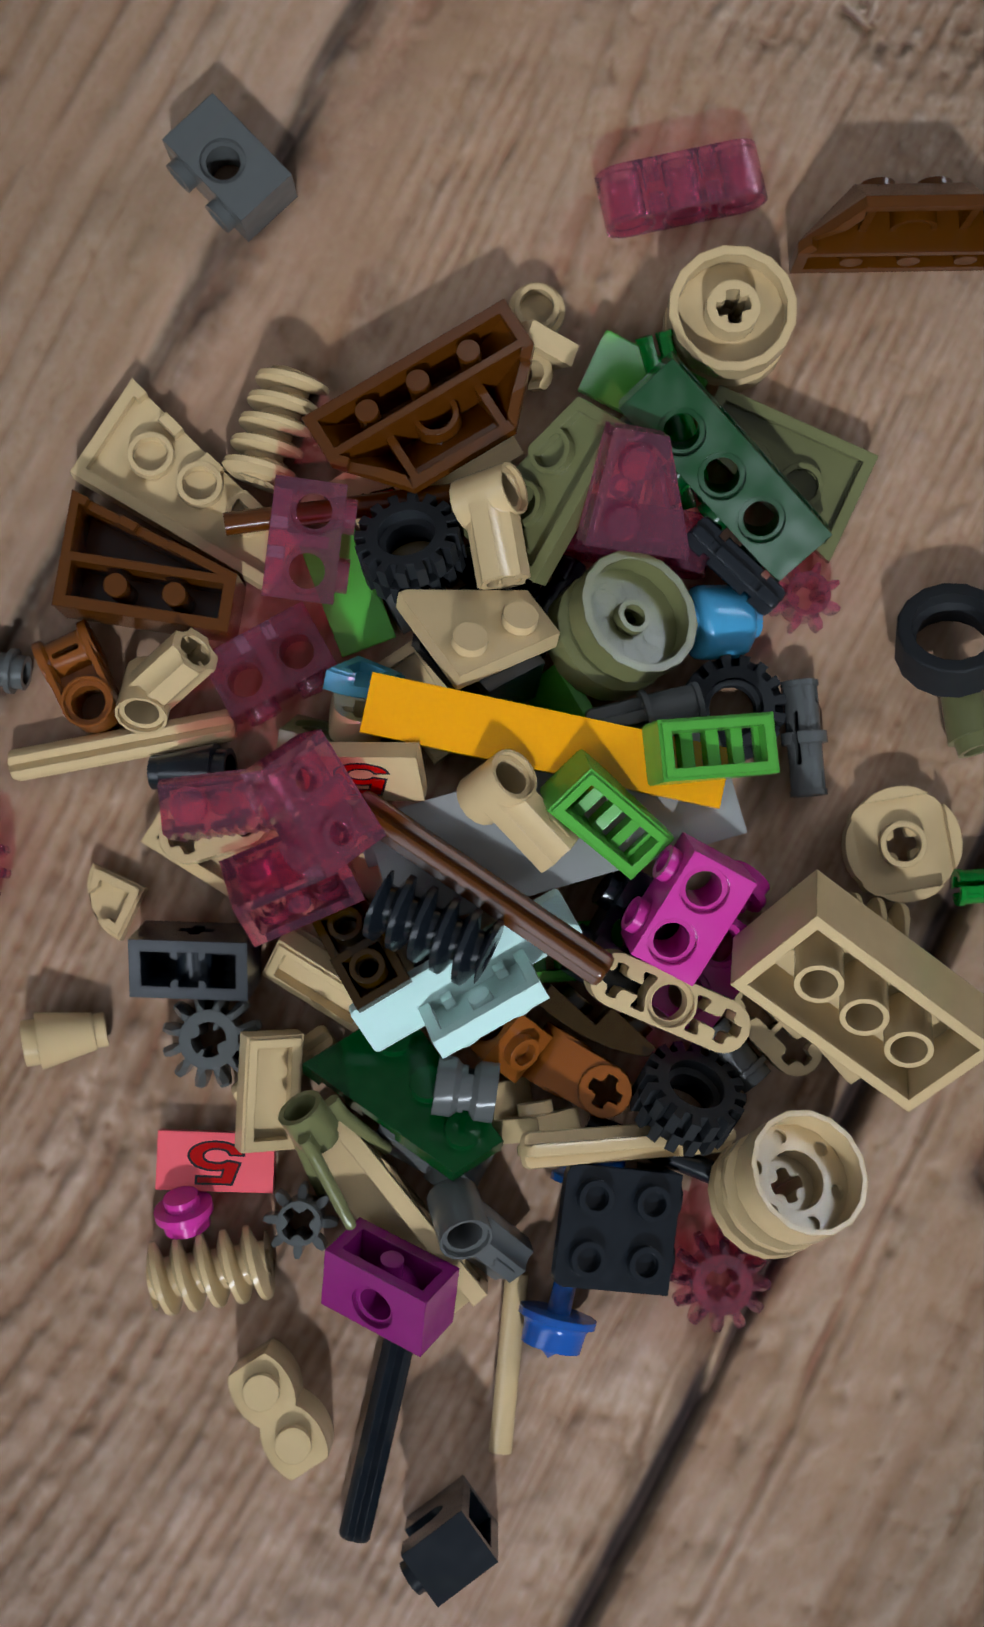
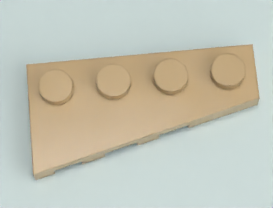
[70,378,299,595]

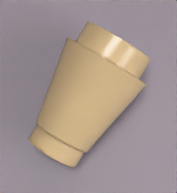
[20,1012,110,1070]

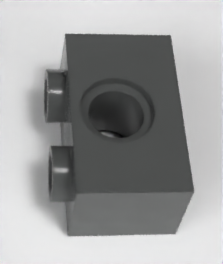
[162,93,298,242]

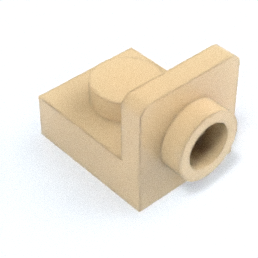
[491,1077,581,1144]

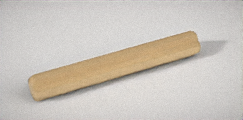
[8,709,237,781]
[517,1124,736,1169]

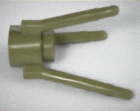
[278,1090,392,1230]

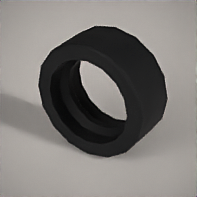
[894,583,984,698]

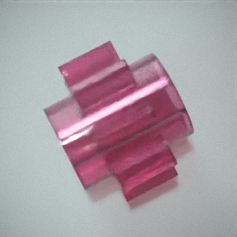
[769,562,841,634]

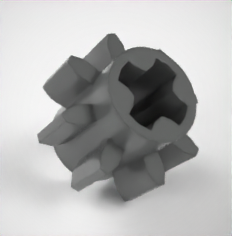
[263,1181,339,1259]

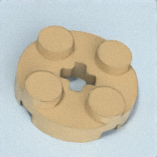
[841,786,963,903]

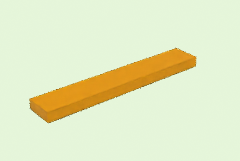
[359,672,728,809]

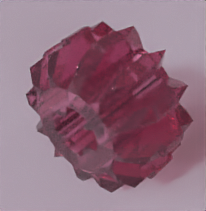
[670,1227,771,1332]

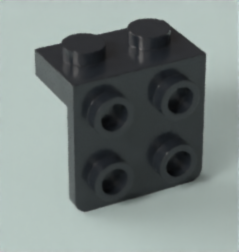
[551,1162,683,1296]

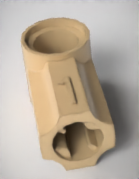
[449,462,531,590]
[115,628,218,734]
[457,749,579,873]

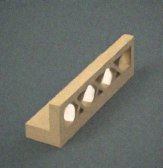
[322,1103,488,1314]

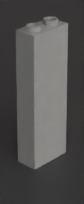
[359,733,747,916]

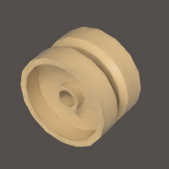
[662,245,797,394]

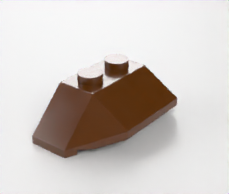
[789,176,984,274]
[302,299,535,494]

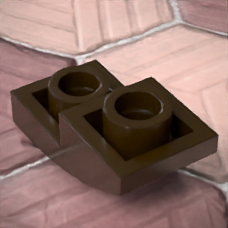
[309,887,412,1013]
[539,983,656,1057]

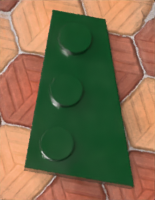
[302,1029,504,1181]

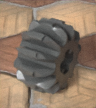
[162,999,263,1088]

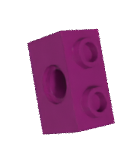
[321,1217,460,1357]

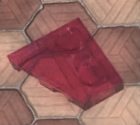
[576,421,690,560]

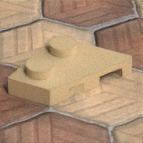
[396,589,560,690]

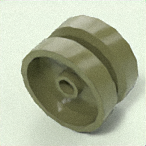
[547,550,698,701]

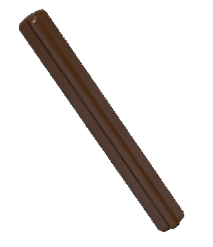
[349,791,615,985]

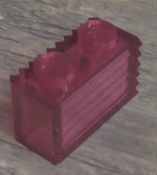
[157,765,297,842]

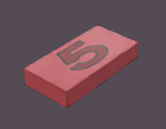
[155,1128,277,1194]

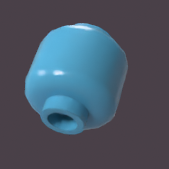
[688,584,763,660]

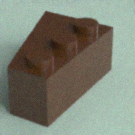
[51,489,246,644]

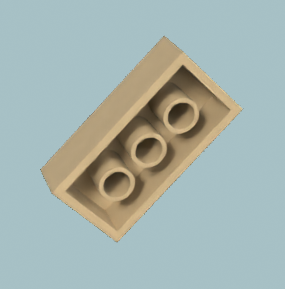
[730,869,984,1112]

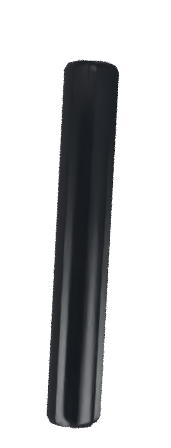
[339,1338,413,1543]

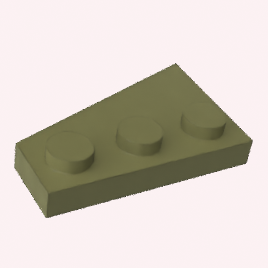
[714,385,879,563]
[459,396,634,586]

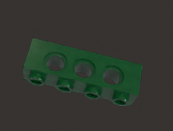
[619,351,832,582]

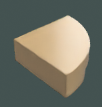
[87,863,149,941]

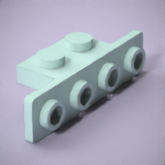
[349,889,582,1059]

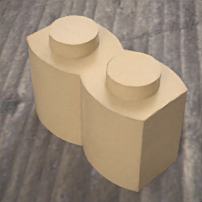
[228,1338,334,1481]

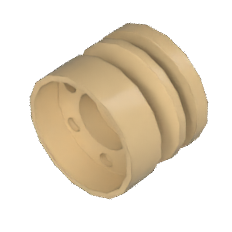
[707,1110,869,1259]

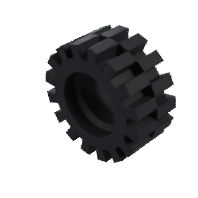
[354,492,467,604]
[685,654,787,761]
[629,1041,747,1157]

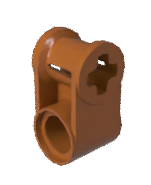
[31,619,121,735]
[522,1021,632,1118]

